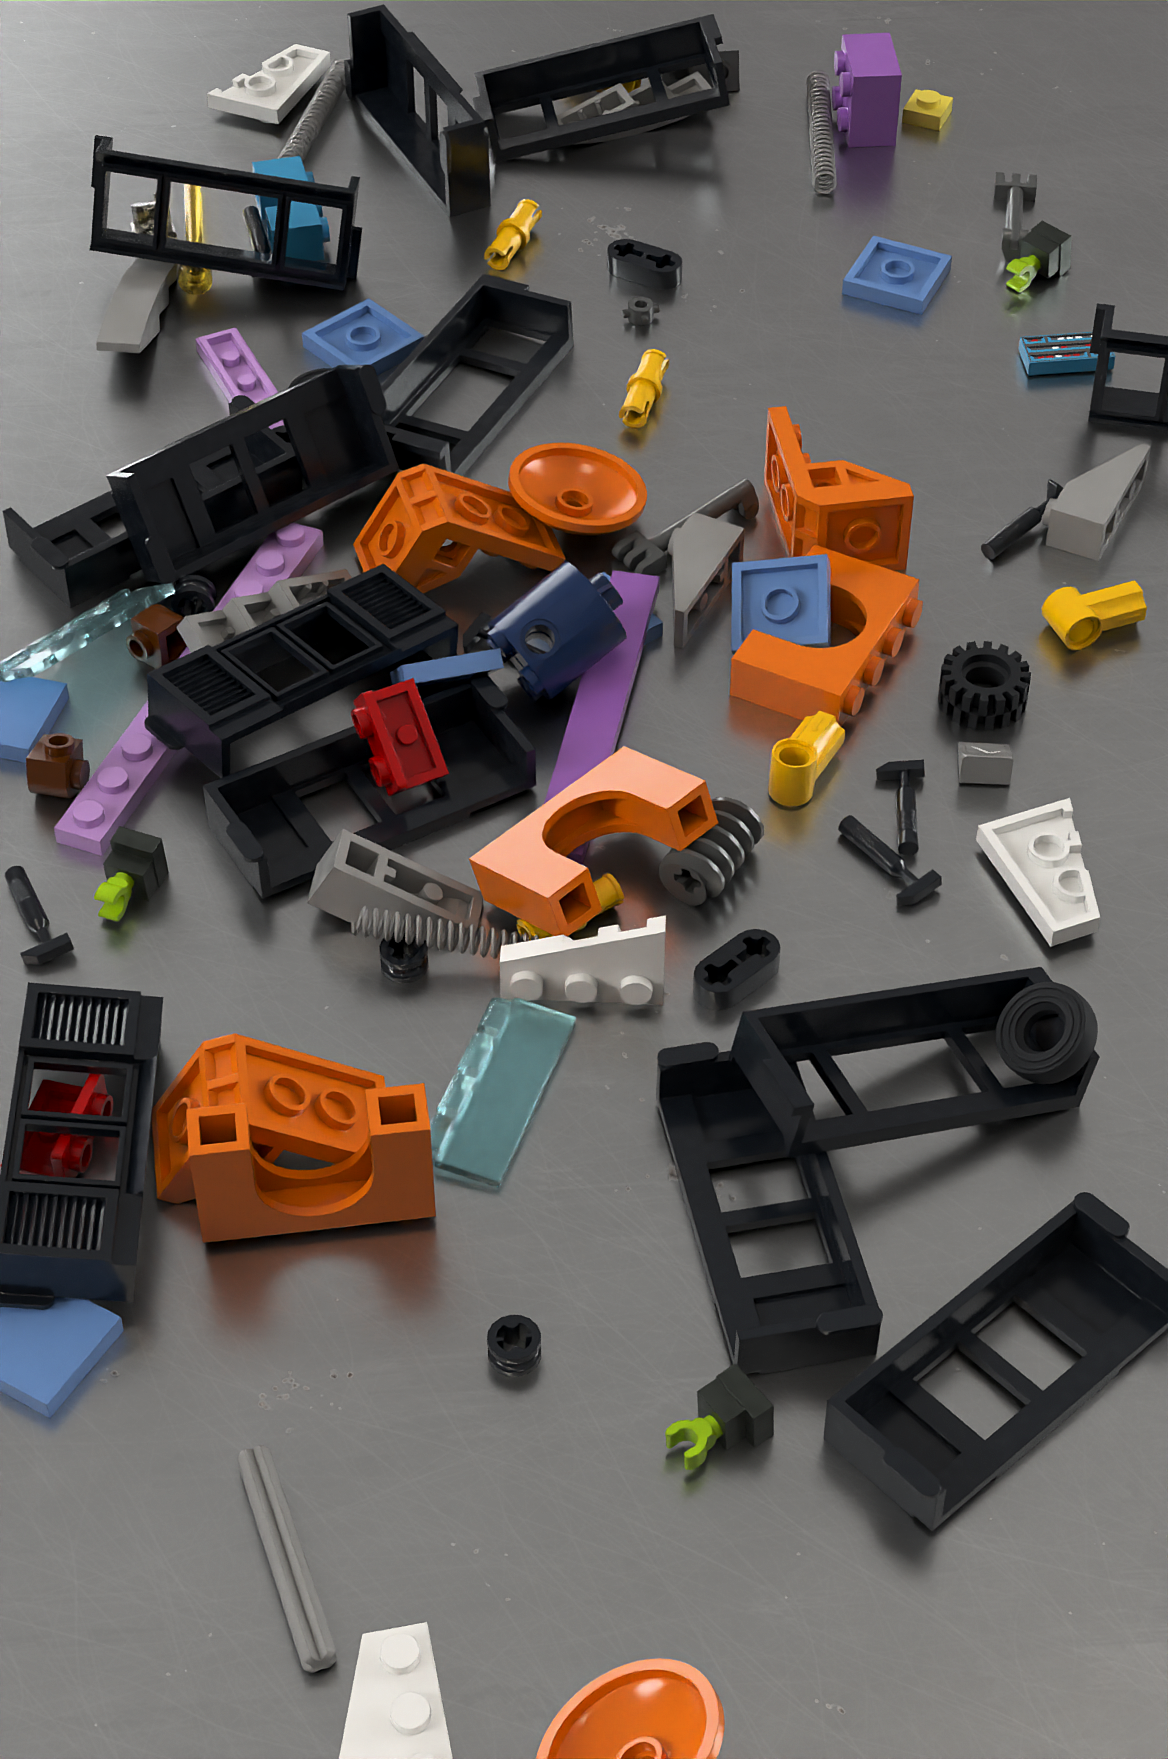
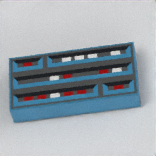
[1018,332,1115,376]

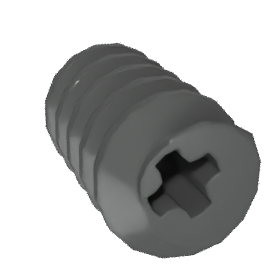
[659,797,764,906]

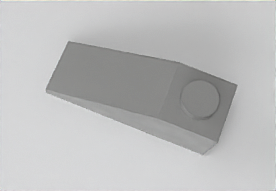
[1042,443,1151,561]
[668,512,745,649]
[307,829,483,937]

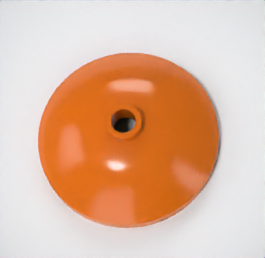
[508,442,647,535]
[536,1658,725,1759]

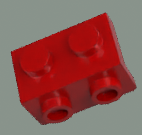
[351,678,449,796]
[0,1073,113,1178]

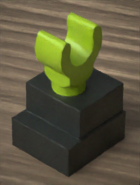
[1006,221,1072,293]
[94,826,169,922]
[665,1363,774,1470]

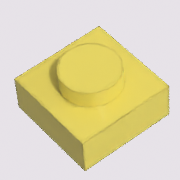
[902,89,953,131]

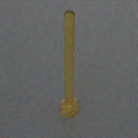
[178,184,212,295]

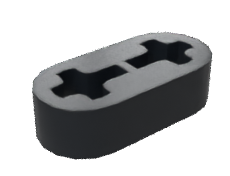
[607,239,682,290]
[693,929,781,1011]

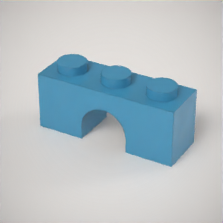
[252,156,330,261]

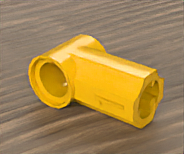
[1042,580,1147,650]
[768,710,845,806]

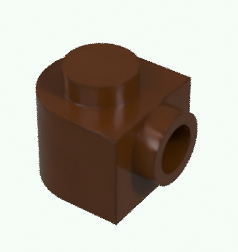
[126,604,187,669]
[26,733,90,799]

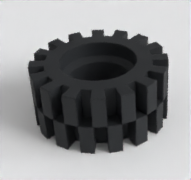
[938,641,1031,730]

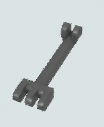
[994,172,1037,263]
[612,479,759,576]

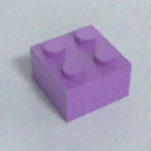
[832,32,902,148]

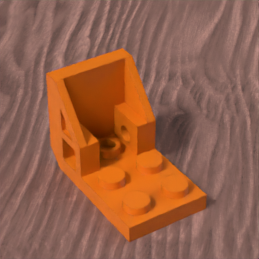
[764,406,914,571]
[353,463,566,593]
[152,1033,385,1204]

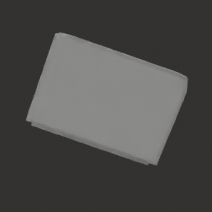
[958,742,1013,785]

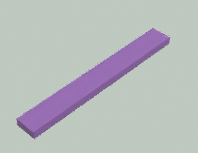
[544,570,660,865]

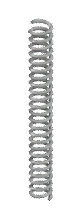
[278,59,346,162]
[806,70,837,194]
[351,905,547,959]

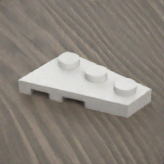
[207,44,331,124]
[976,798,1100,947]
[499,915,666,1005]

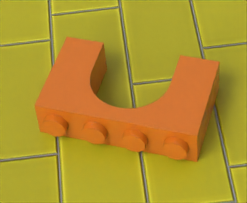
[730,545,923,727]
[469,746,718,937]
[186,1083,436,1243]

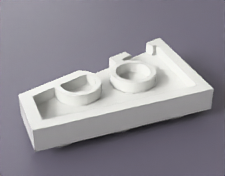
[339,1622,453,1759]

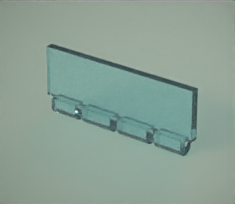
[0,583,176,682]
[430,997,576,1189]

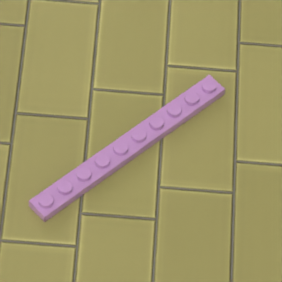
[54,523,323,856]

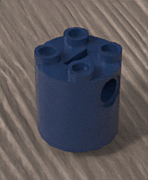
[486,561,627,702]

